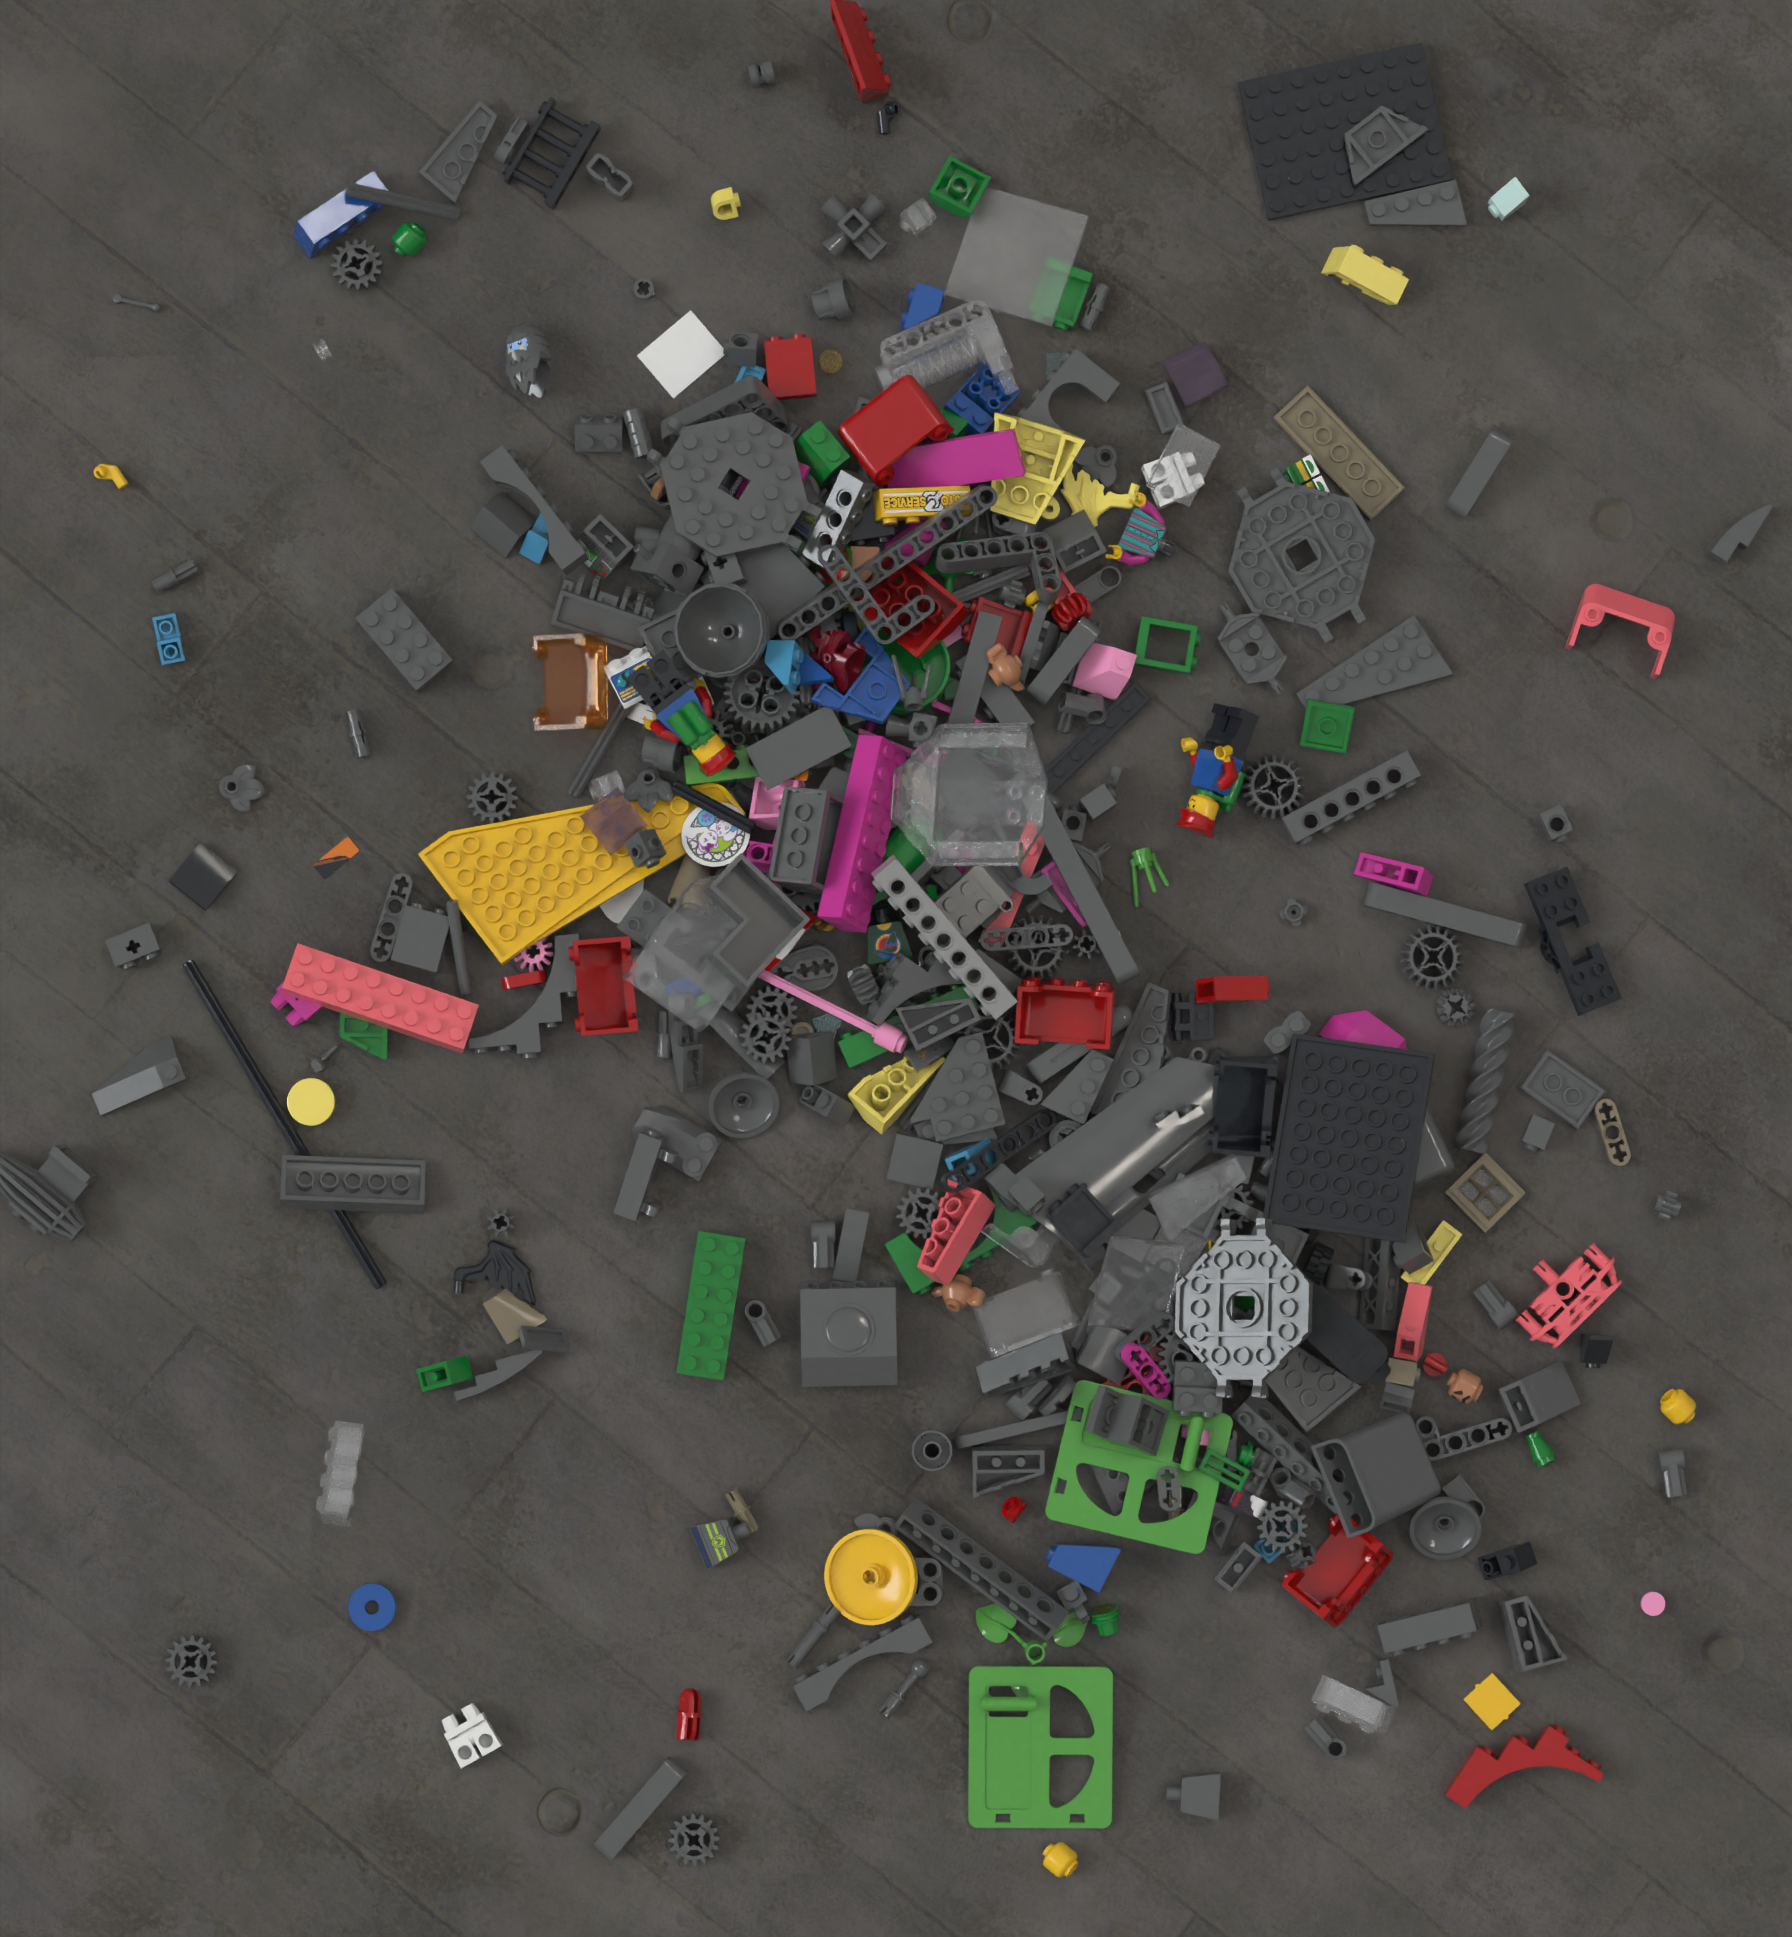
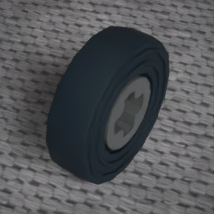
[841,611,858,645]

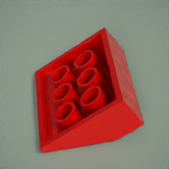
[830,0,892,104]
[853,553,969,659]

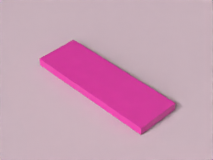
[888,428,1026,489]

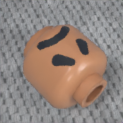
[1446,1369,1483,1404]

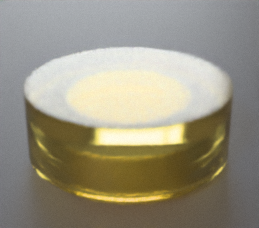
[819,350,843,374]

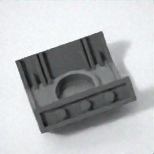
[800,1280,898,1387]

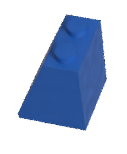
[1045,1542,1121,1593]

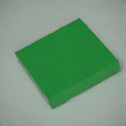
[1299,698,1355,754]

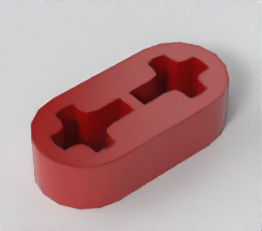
[501,970,547,990]

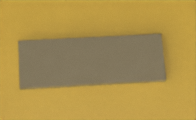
[1273,385,1405,521]

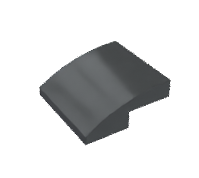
[1075,1319,1141,1384]

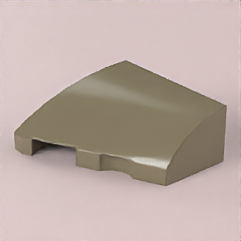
[483,1289,548,1344]

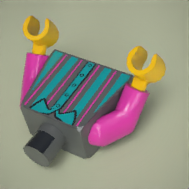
[1106,491,1176,565]

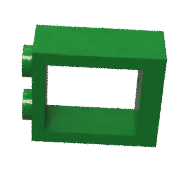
[1134,616,1201,675]

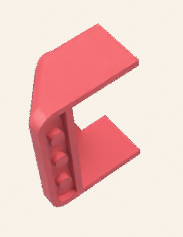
[1565,584,1675,679]

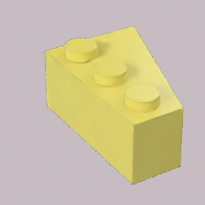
[1321,245,1409,305]

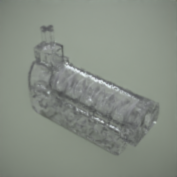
[875,299,1019,395]

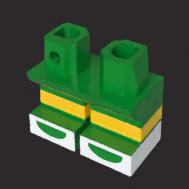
[1277,454,1330,492]

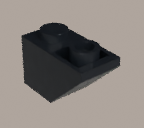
[1477,1541,1537,1580]

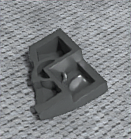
[1029,620,1061,673]

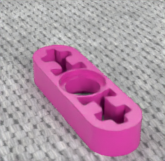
[1121,1342,1171,1399]

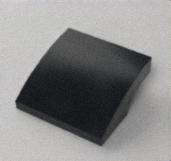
[169,842,238,911]

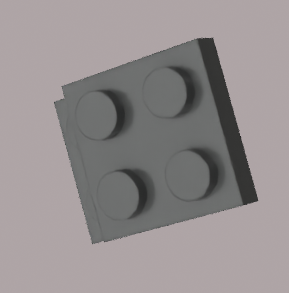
[1085,1385,1169,1456]

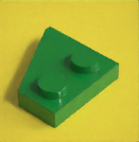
[340,1013,388,1060]

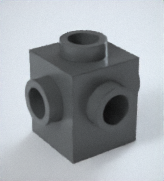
[624,829,666,868]

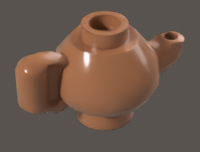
[987,643,1025,692]
[931,1274,985,1312]

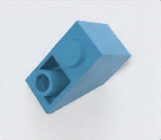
[765,640,804,694]
[945,1137,995,1181]

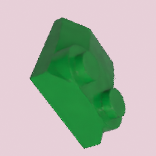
[928,155,991,218]

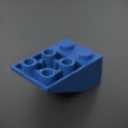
[943,361,1021,436]

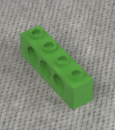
[683,745,760,786]

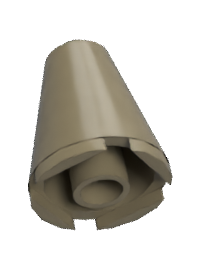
[666,854,713,917]

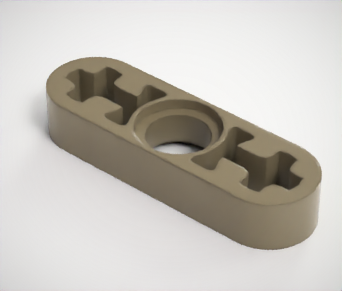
[1594,1099,1631,1166]

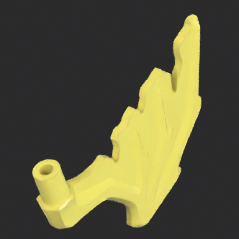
[1061,463,1140,528]

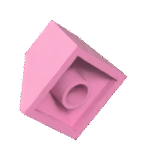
[1071,643,1137,701]

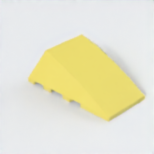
[990,412,1086,525]

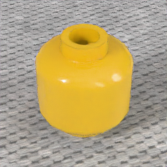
[1660,1389,1696,1424]
[1043,1842,1079,1878]

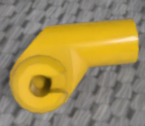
[93,464,129,490]

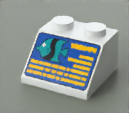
[603,646,660,709]

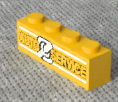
[873,485,971,525]

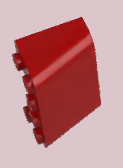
[1014,976,1116,1050]

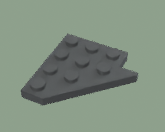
[910,1031,1006,1142]

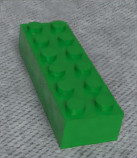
[676,1231,746,1380]

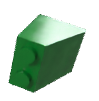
[794,420,851,487]

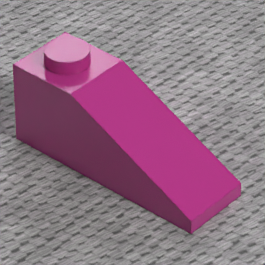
[1354,852,1434,897]

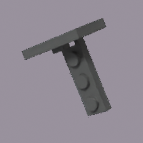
[911,830,1001,930]

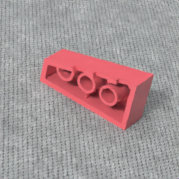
[917,1179,996,1286]

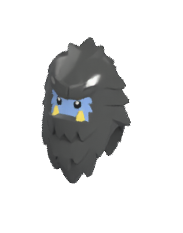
[505,321,552,398]

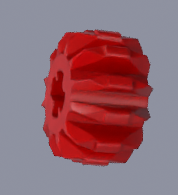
[1051,592,1093,631]

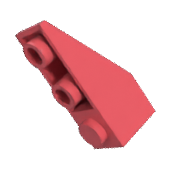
[1394,1282,1433,1361]

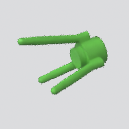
[1129,847,1170,908]

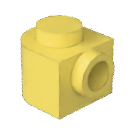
[711,187,741,220]

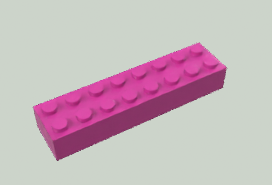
[817,735,907,933]

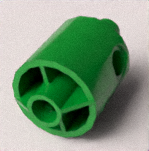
[883,815,944,875]

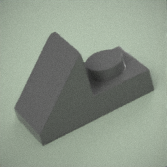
[1364,1658,1399,1707]

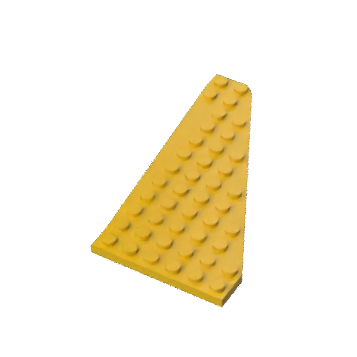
[418,783,746,966]

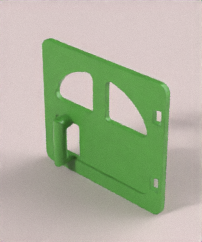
[1045,1380,1233,1555]
[968,1665,1113,1828]

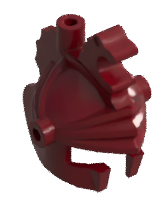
[809,626,866,696]

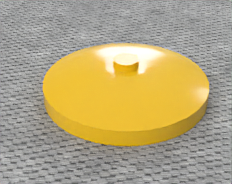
[824,1528,918,1625]

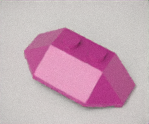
[1318,1010,1406,1049]

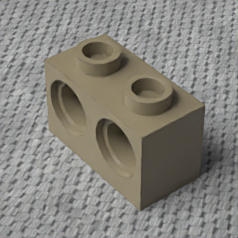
[1384,1357,1420,1386]

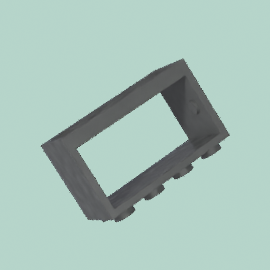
[768,786,844,894]

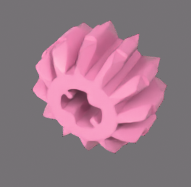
[514,937,554,972]

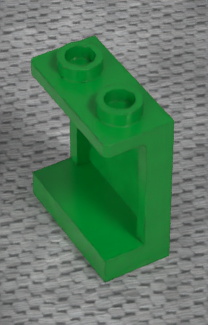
[1029,258,1093,331]

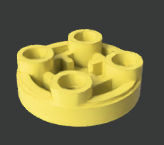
[287,1078,335,1126]

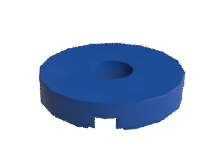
[348,1583,397,1631]

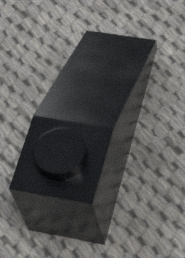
[1580,1334,1614,1368]

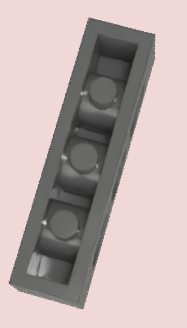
[802,470,875,567]

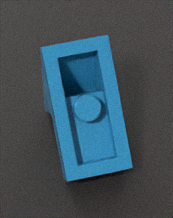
[519,513,549,565]

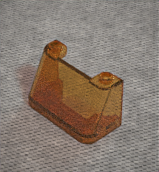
[532,633,608,731]

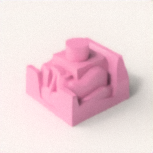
[749,777,805,831]

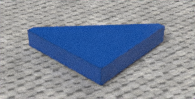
[798,651,834,686]

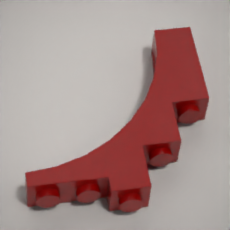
[1444,1724,1604,1808]

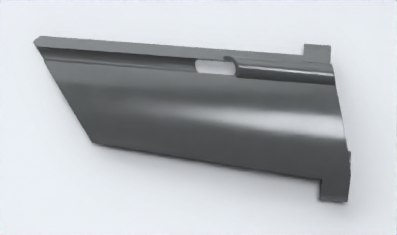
[983,1057,1281,1271]

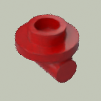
[1422,1353,1448,1376]
[1001,1496,1027,1523]

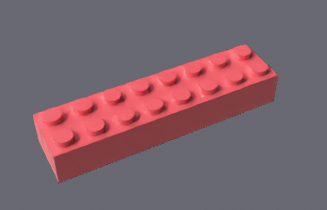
[281,943,479,1054]

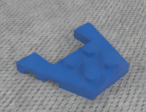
[811,627,910,724]

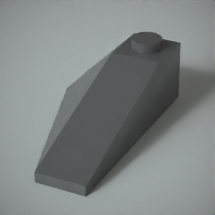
[92,1036,189,1116]

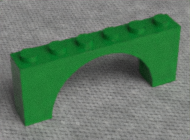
[885,1188,1037,1296]

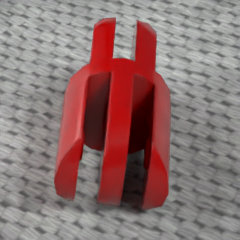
[676,1688,701,1741]

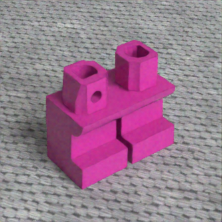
[270,982,324,1027]

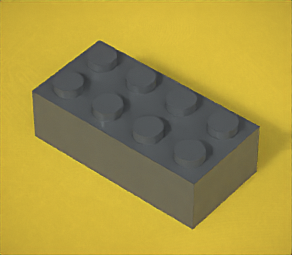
[355,588,454,693]

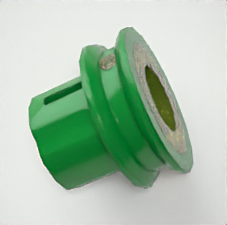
[1089,1604,1121,1636]

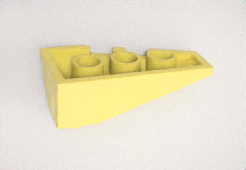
[848,1057,946,1135]

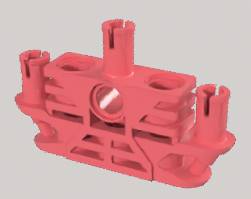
[1515,1243,1622,1349]

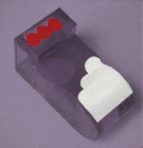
[1219,1486,1269,1519]

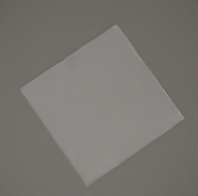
[945,187,1090,327]

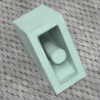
[1488,177,1530,221]

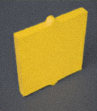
[1463,1673,1520,1730]

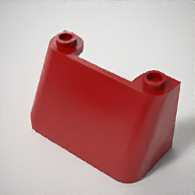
[838,375,954,489]
[568,936,639,1037]
[1281,1514,1393,1627]

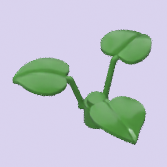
[976,1603,1088,1697]

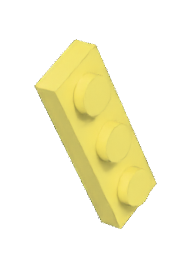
[1400,1220,1463,1285]

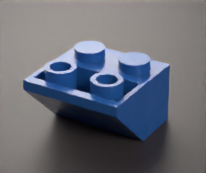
[900,283,945,337]

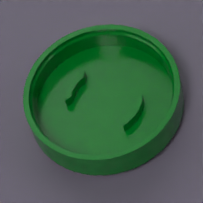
[859,628,950,715]

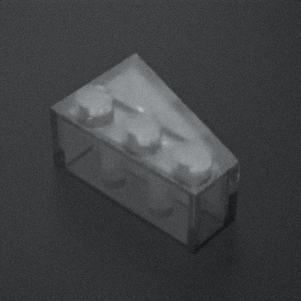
[1311,1675,1397,1734]

